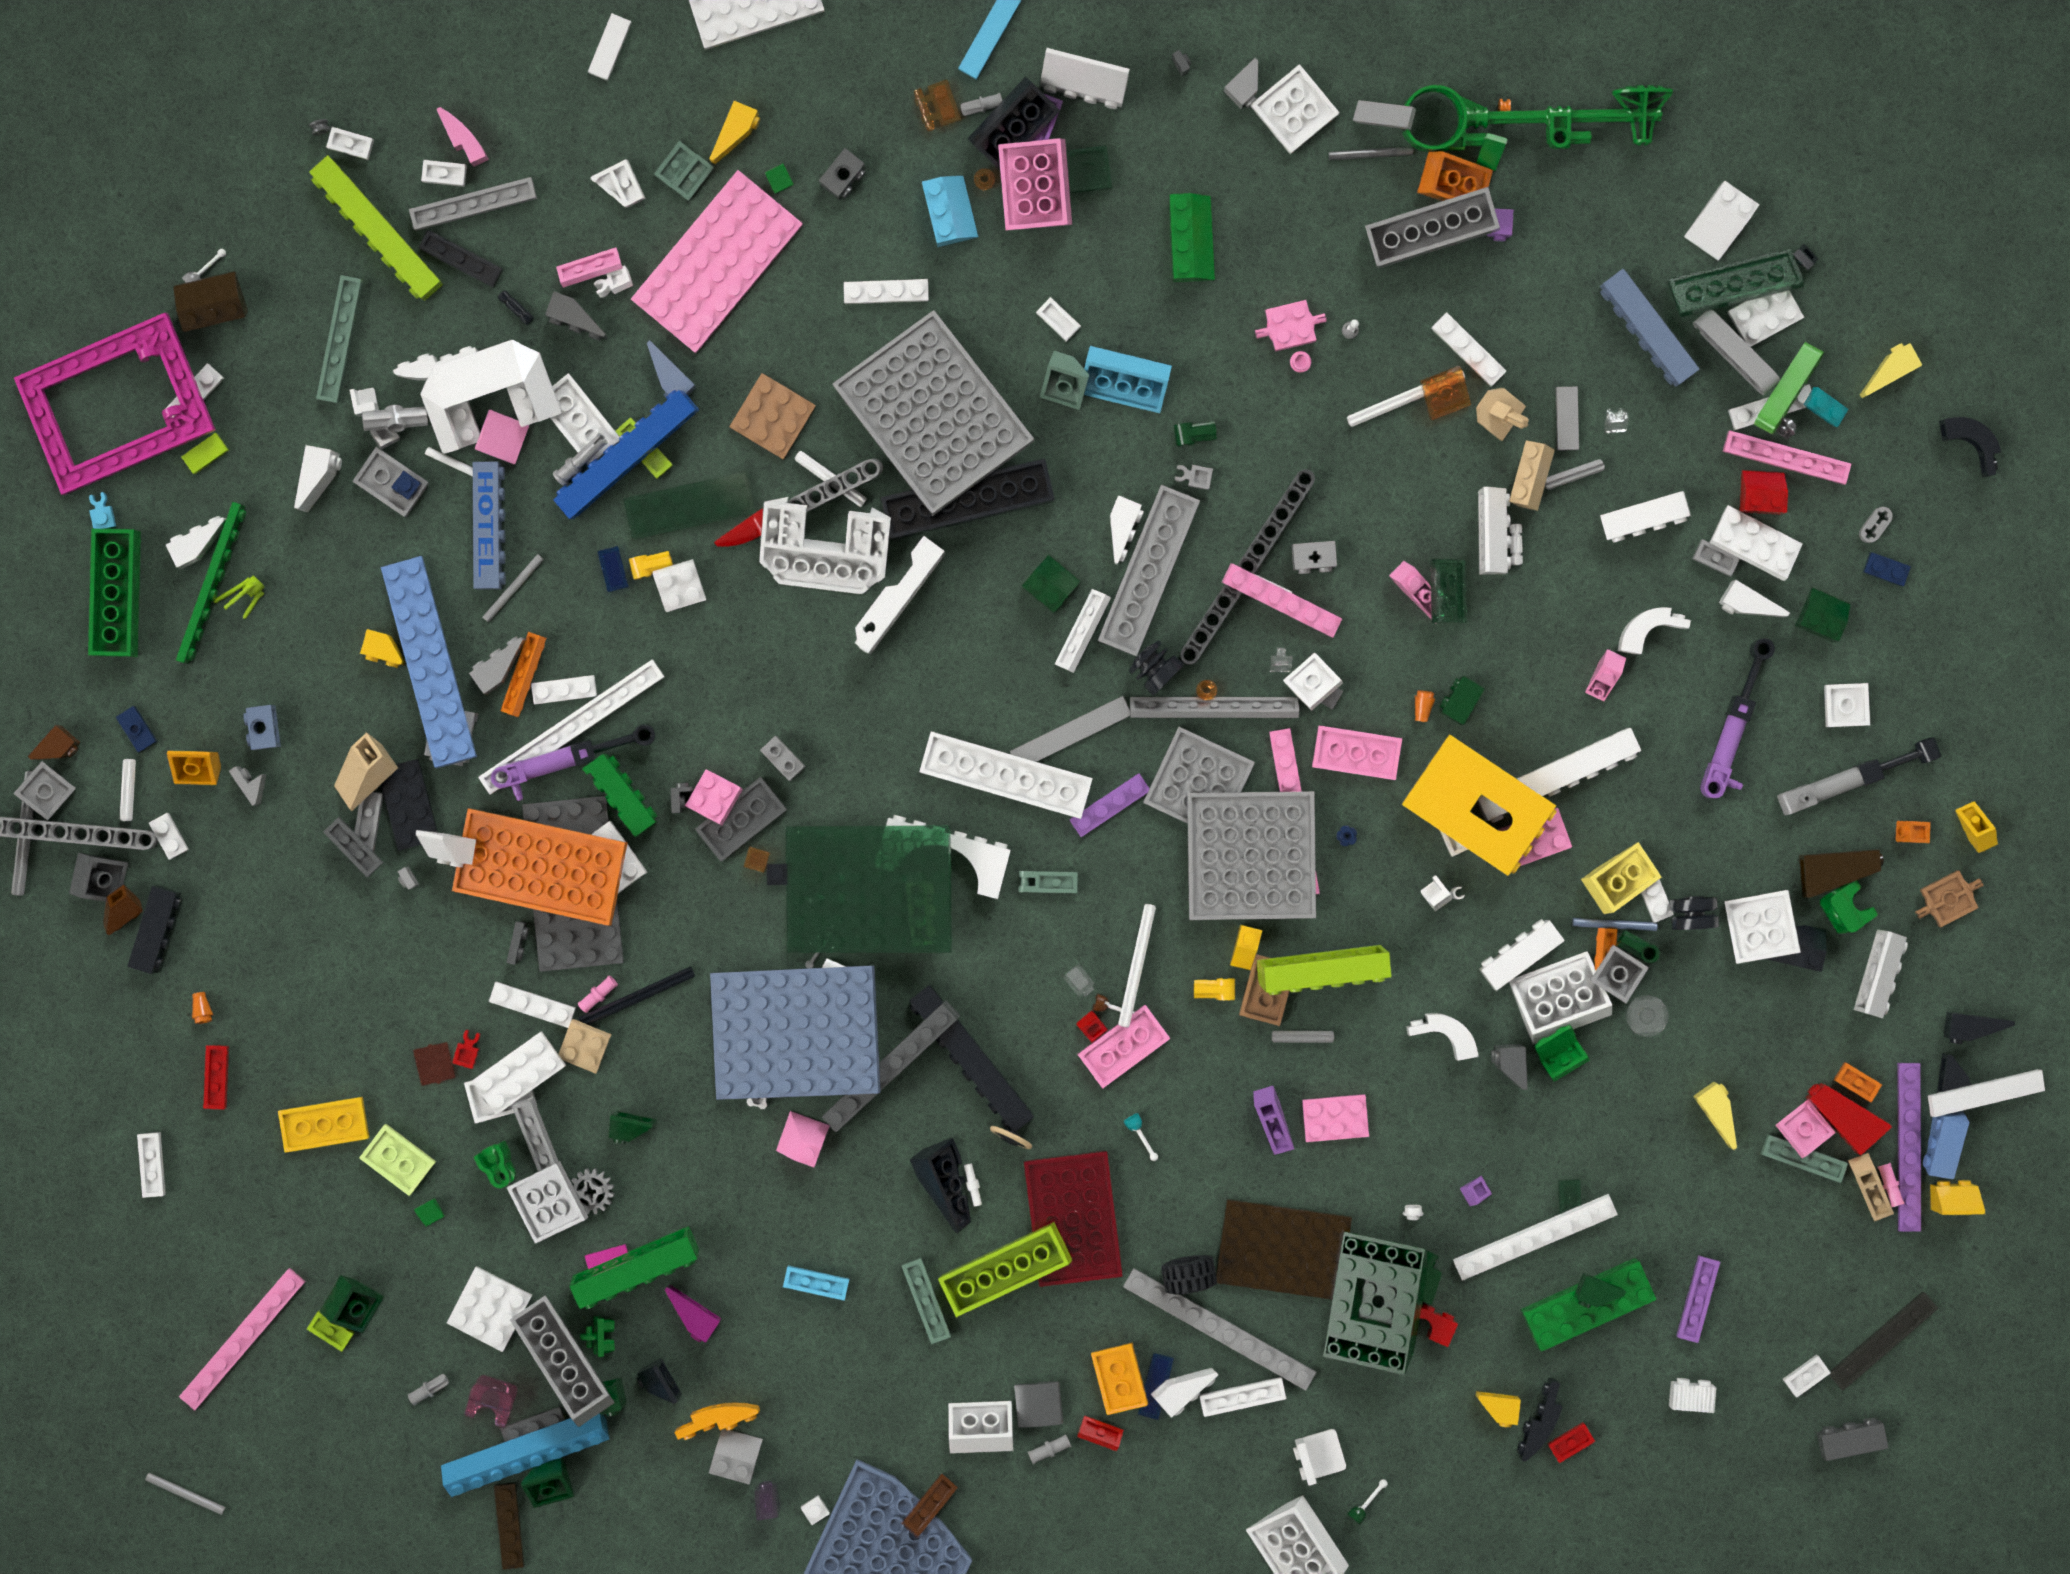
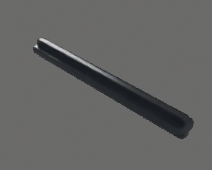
[578,967,695,1025]

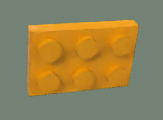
[1091,1343,1148,1415]

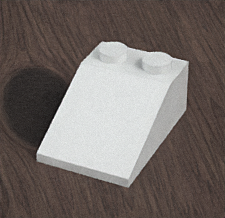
[1684,181,1759,261]
[294,445,342,512]

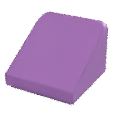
[1460,1176,1492,1206]

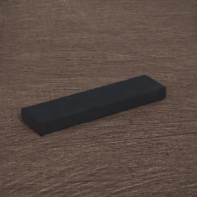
[418,230,503,288]

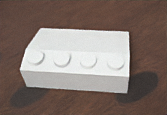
[1040,48,1130,109]
[1509,951,1612,1044]
[1246,1495,1349,1574]

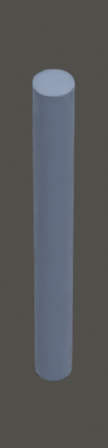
[1572,918,1658,931]

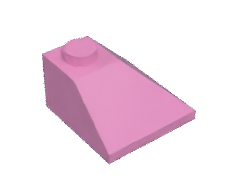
[776,1111,830,1167]

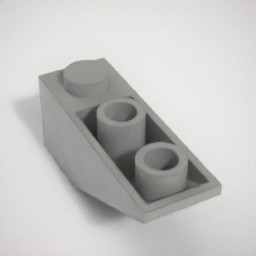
[469,636,525,694]

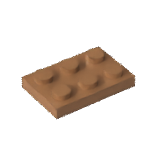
[1239,954,1289,1026]

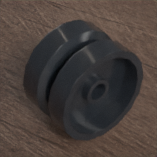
[1670,896,1719,930]

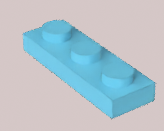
[783,1265,849,1301]

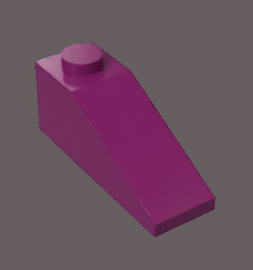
[665,1284,721,1343]

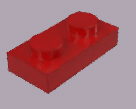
[1077,1416,1124,1451]
[1547,1422,1595,1463]

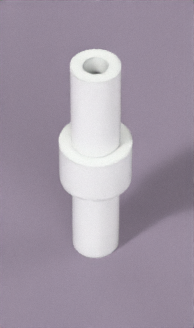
[964,1163,982,1206]

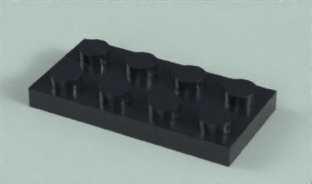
[381,759,438,851]

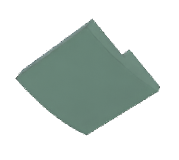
[653,141,714,201]

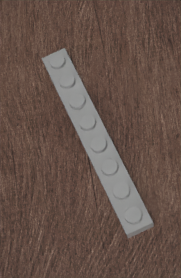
[1130,697,1299,718]

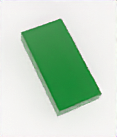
[1475,133,1507,171]

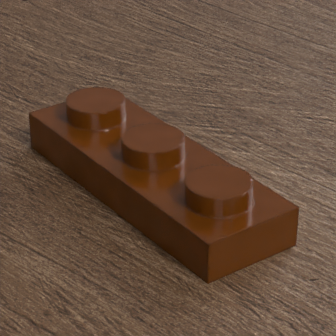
[901,1474,958,1537]

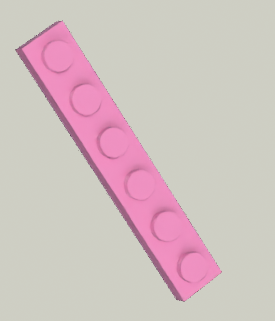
[1723,431,1851,485]
[1222,564,1342,638]

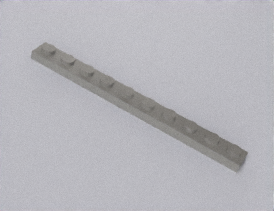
[1123,1268,1316,1390]

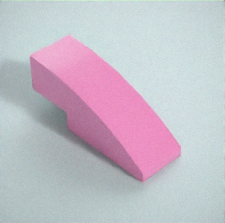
[437,107,489,167]

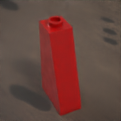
[1806,1083,1892,1155]

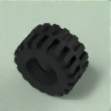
[1161,1255,1217,1295]

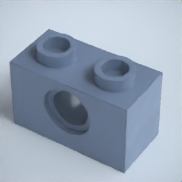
[244,705,281,750]

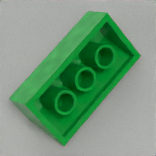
[1169,193,1215,282]

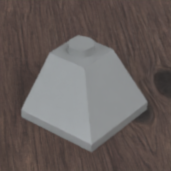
[1590,945,1649,1003]

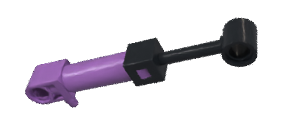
[1700,638,1775,798]
[491,723,655,801]

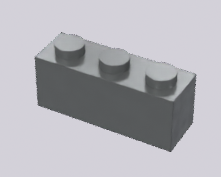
[1817,1418,1889,1461]

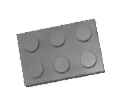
[352,447,429,517]

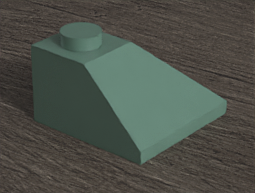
[1040,351,1089,410]

